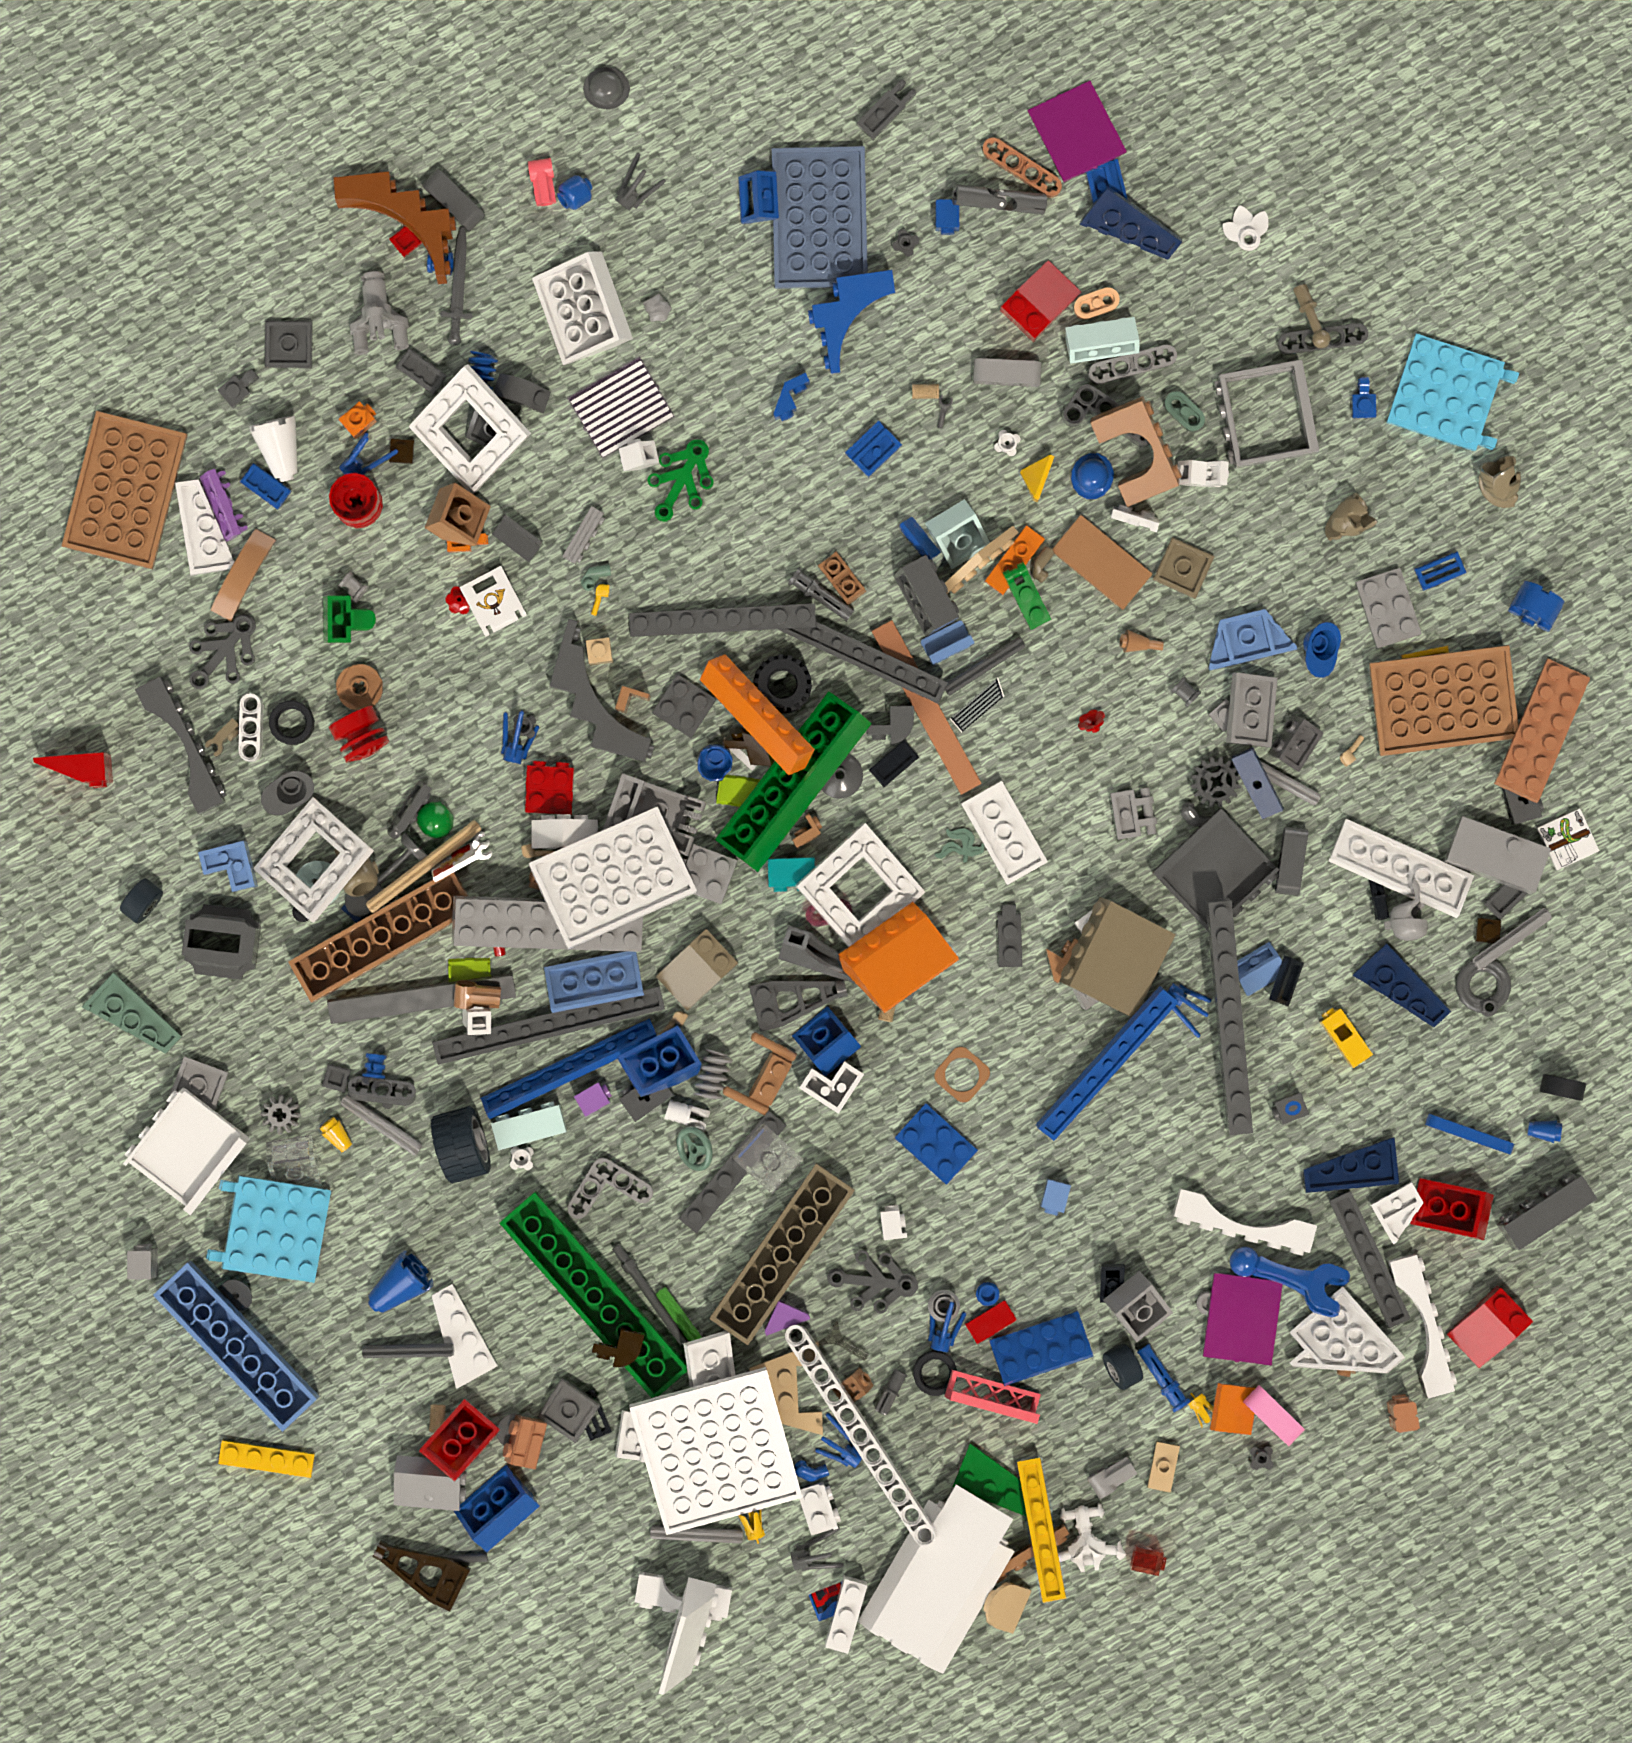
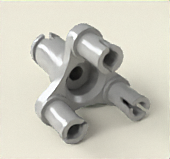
[349,271,409,355]

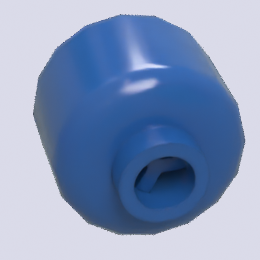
[557,175,593,210]

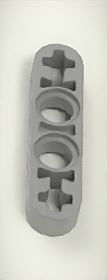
[1088,345,1177,384]

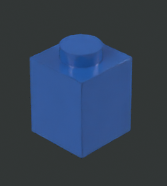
[935,199,960,235]

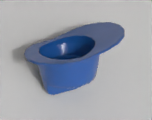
[1303,622,1341,678]

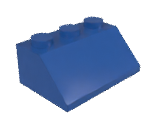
[454,1464,540,1552]

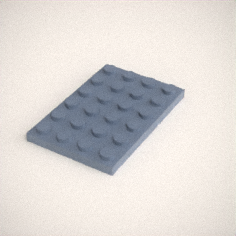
[772,146,868,289]

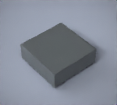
[322,1064,351,1093]

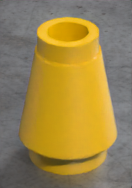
[319,1117,352,1153]

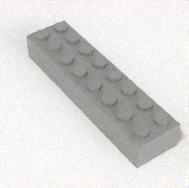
[451,896,643,952]

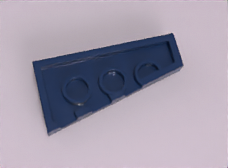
[1079,186,1182,260]
[1352,943,1451,1027]
[1303,1137,1399,1193]

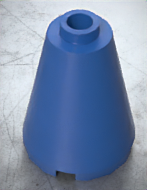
[368,1251,434,1313]

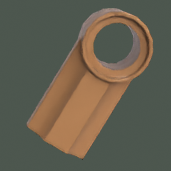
[453,980,501,1009]

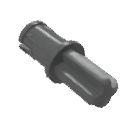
[875,1368,908,1415]

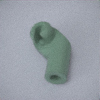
[581,564,611,591]

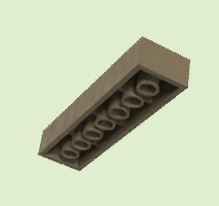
[709,1163,855,1345]

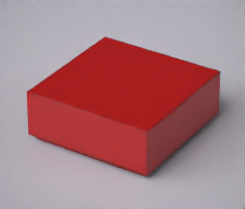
[389,226,422,258]

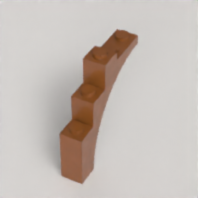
[333,172,456,285]

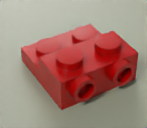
[525,761,575,815]

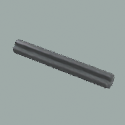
[945,637,1025,695]
[362,1343,455,1358]

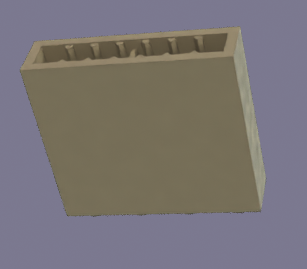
[1059,897,1176,1017]

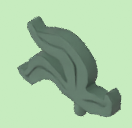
[935,828,985,863]

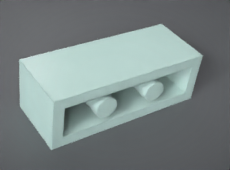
[1065,317,1139,364]
[491,1101,567,1151]

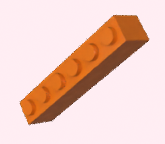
[700,654,815,775]

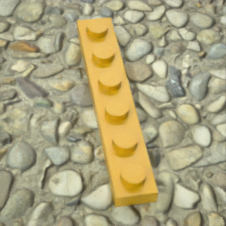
[1017,1458,1067,1603]

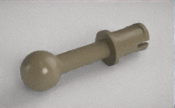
[1293,284,1331,348]

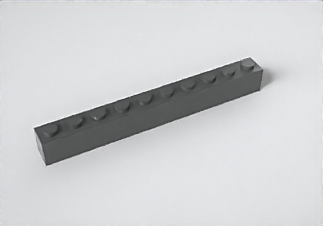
[1205,898,1253,1135]

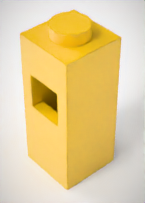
[1319,1007,1373,1068]

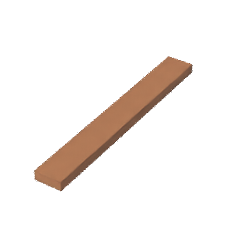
[871,620,982,795]

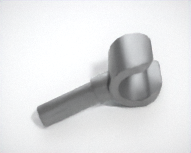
[937,395,953,429]

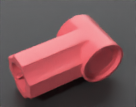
[528,158,556,206]

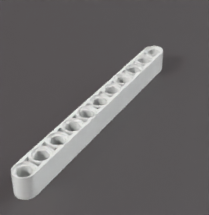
[785,1325,937,1546]

